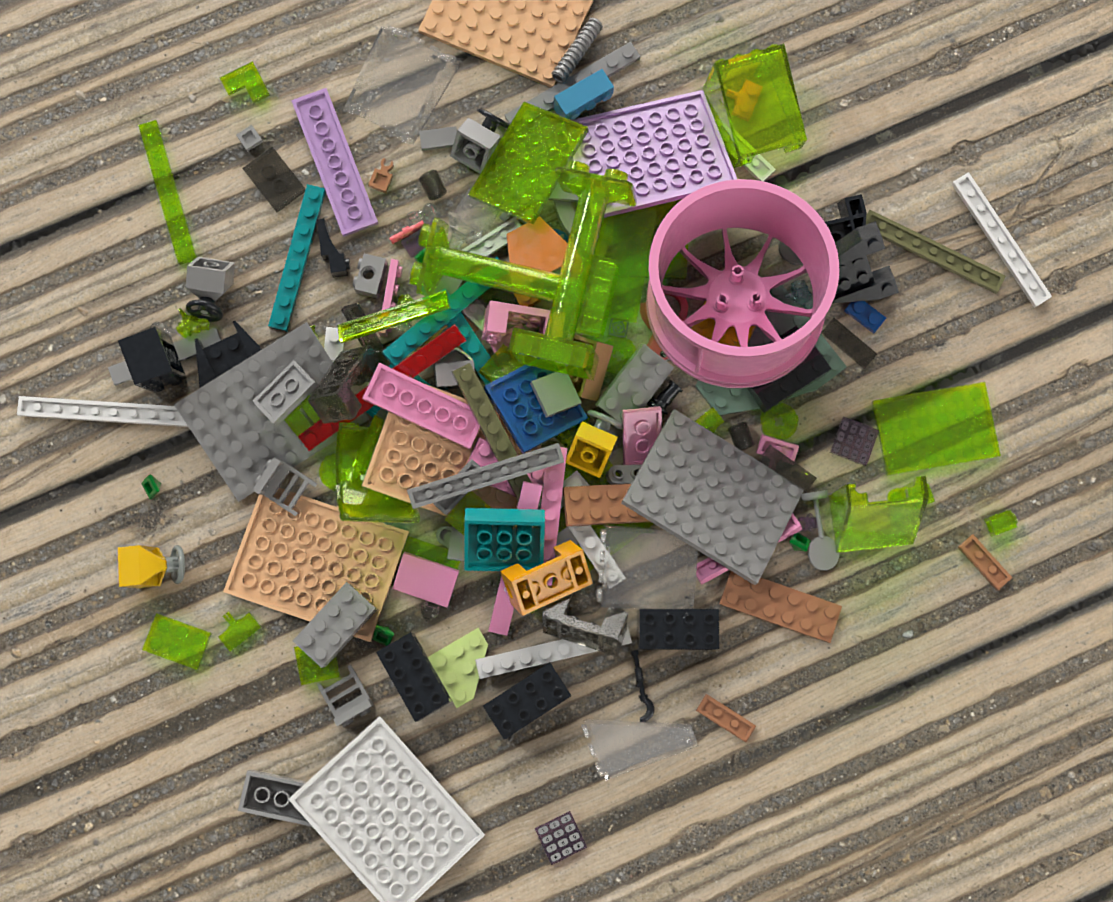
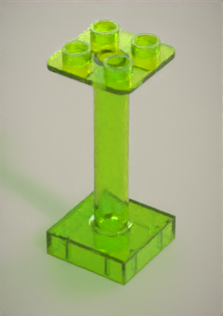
[508,160,637,381]
[409,217,621,340]

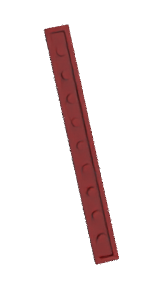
[298,324,466,451]

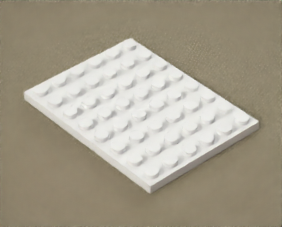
[288,716,485,902]

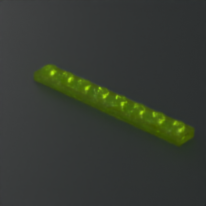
[138,120,197,265]

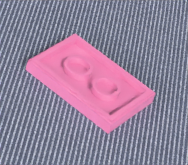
[622,406,662,465]
[392,552,460,608]

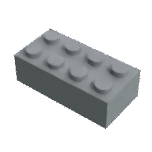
[594,344,674,425]
[293,582,378,668]
[238,770,312,827]

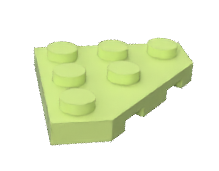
[428,628,488,708]

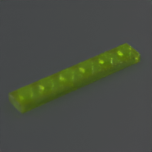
[337,290,451,343]

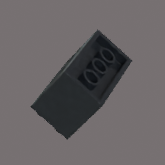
[118,327,187,393]
[637,609,720,650]
[376,632,453,722]
[483,662,571,740]

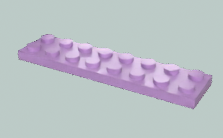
[291,88,378,237]

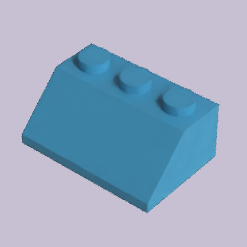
[554,69,614,121]

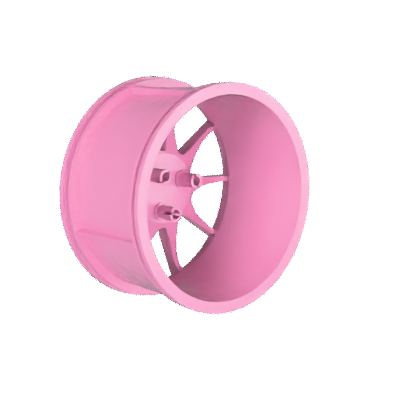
[646,179,839,388]

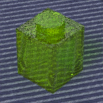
[984,509,1018,537]

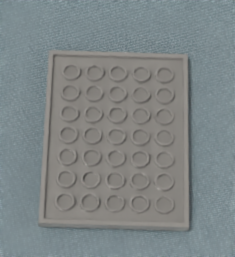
[174,322,369,502]
[621,409,804,585]

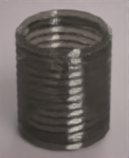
[419,170,447,201]
[728,422,755,451]

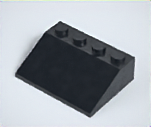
[747,325,831,414]

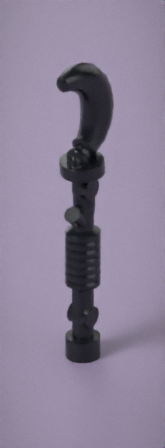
[631,650,655,721]

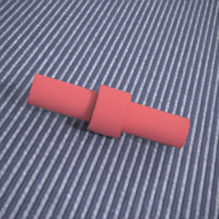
[389,220,426,244]

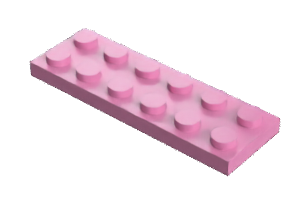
[362,363,480,449]

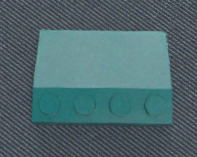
[464,508,545,571]

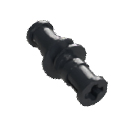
[647,380,683,415]

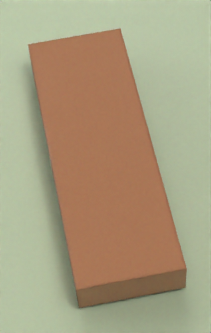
[958,534,1012,591]
[696,694,756,742]

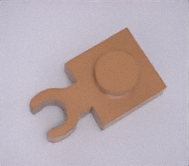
[368,158,394,193]

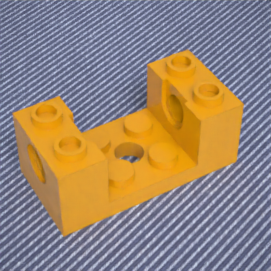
[500,540,593,616]

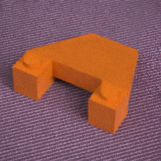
[506,216,591,307]

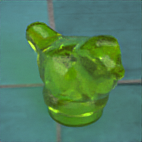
[175,308,210,339]

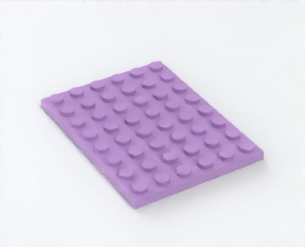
[561,90,737,220]

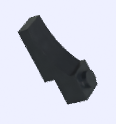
[317,218,351,278]

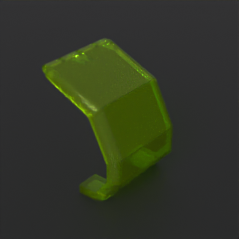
[336,422,420,523]

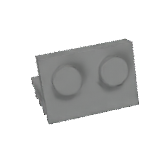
[253,457,317,516]
[317,665,375,727]

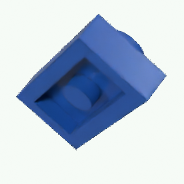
[844,301,886,334]

